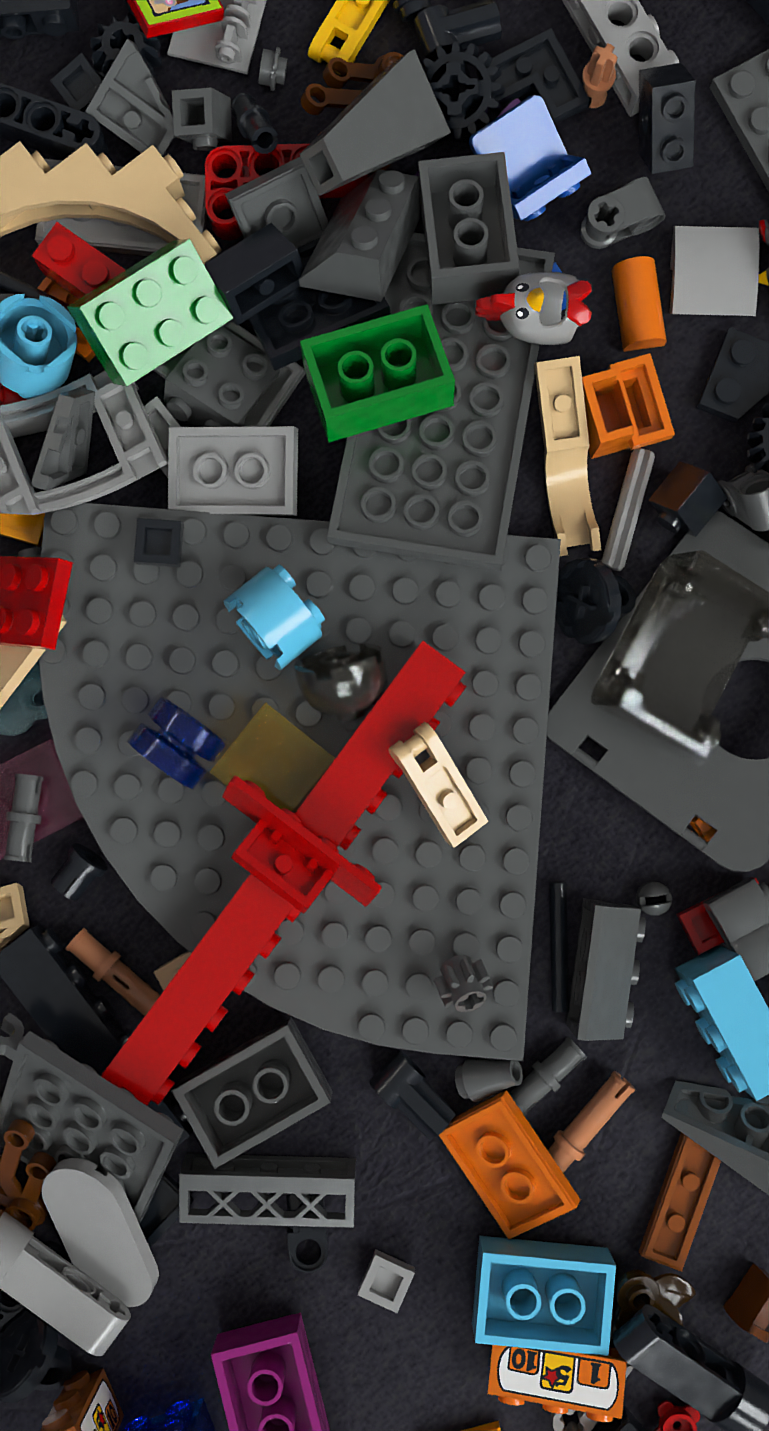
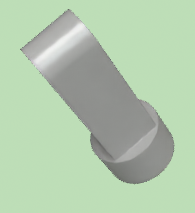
[0,1211,131,1356]

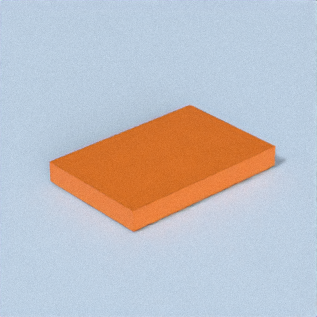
[439,1090,581,1240]

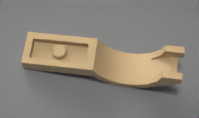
[534,356,601,556]

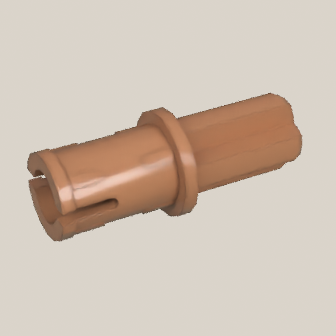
[582,43,618,108]

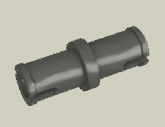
[3,774,44,862]
[509,1037,587,1116]

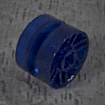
[127,696,227,790]

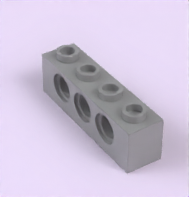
[562,0,679,117]

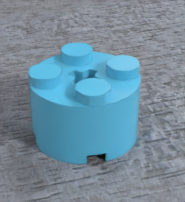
[0,294,77,399]
[224,564,325,670]

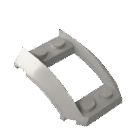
[0,371,168,515]

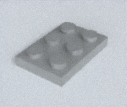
[168,426,298,516]

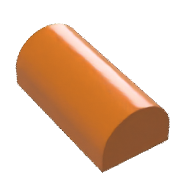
[611,256,667,352]

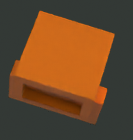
[582,353,675,459]

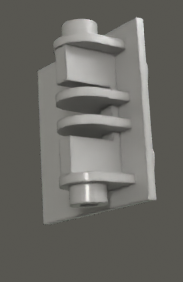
[167,0,267,74]

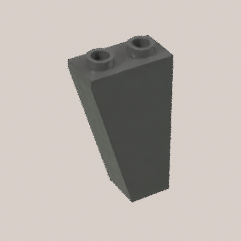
[300,50,451,196]

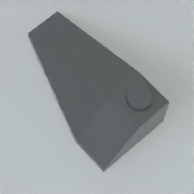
[661,1080,769,1195]

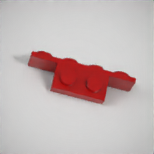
[222,775,382,914]

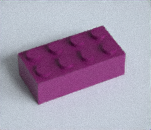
[211,1312,330,1431]

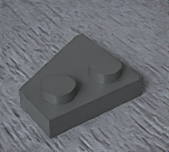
[85,39,175,157]
[31,388,95,491]

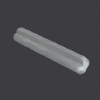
[602,448,655,571]

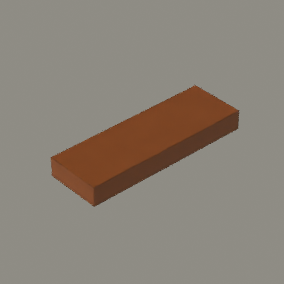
[639,1132,721,1272]

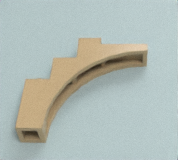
[0,141,222,264]

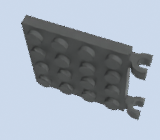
[0,1013,184,1224]

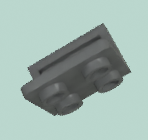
[164,327,280,427]

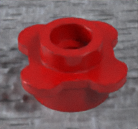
[654,1400,700,1431]

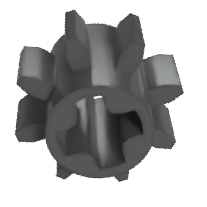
[434,955,493,1012]

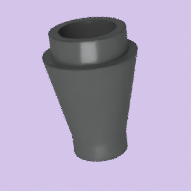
[455,1058,523,1102]

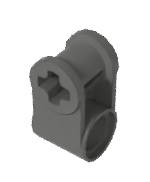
[580,177,666,249]
[717,463,769,531]

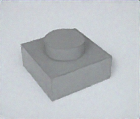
[358,1249,415,1313]

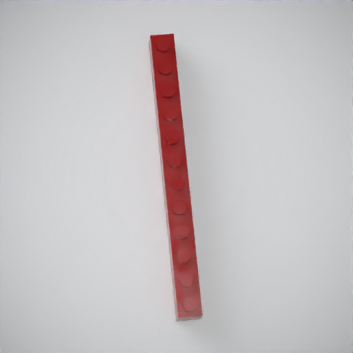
[101,641,467,1106]

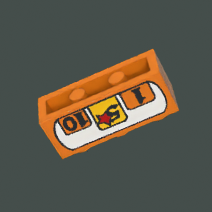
[488,1345,627,1422]

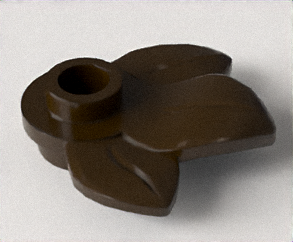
[615,1270,696,1330]

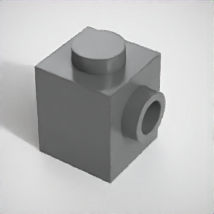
[172,87,232,151]

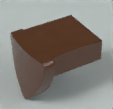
[723,1263,769,1343]

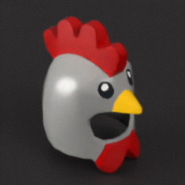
[475,272,592,345]

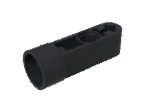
[612,1304,769,1431]

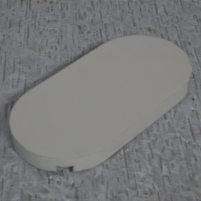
[42,1158,159,1307]

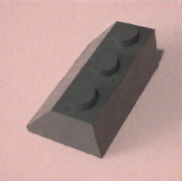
[299,169,420,302]
[566,898,646,1041]

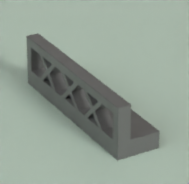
[179,1153,356,1228]

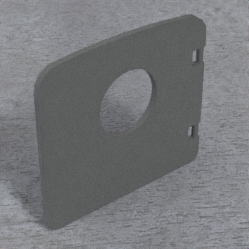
[547,511,769,872]

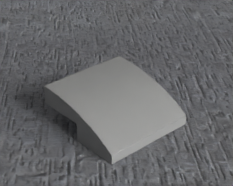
[669,226,759,316]

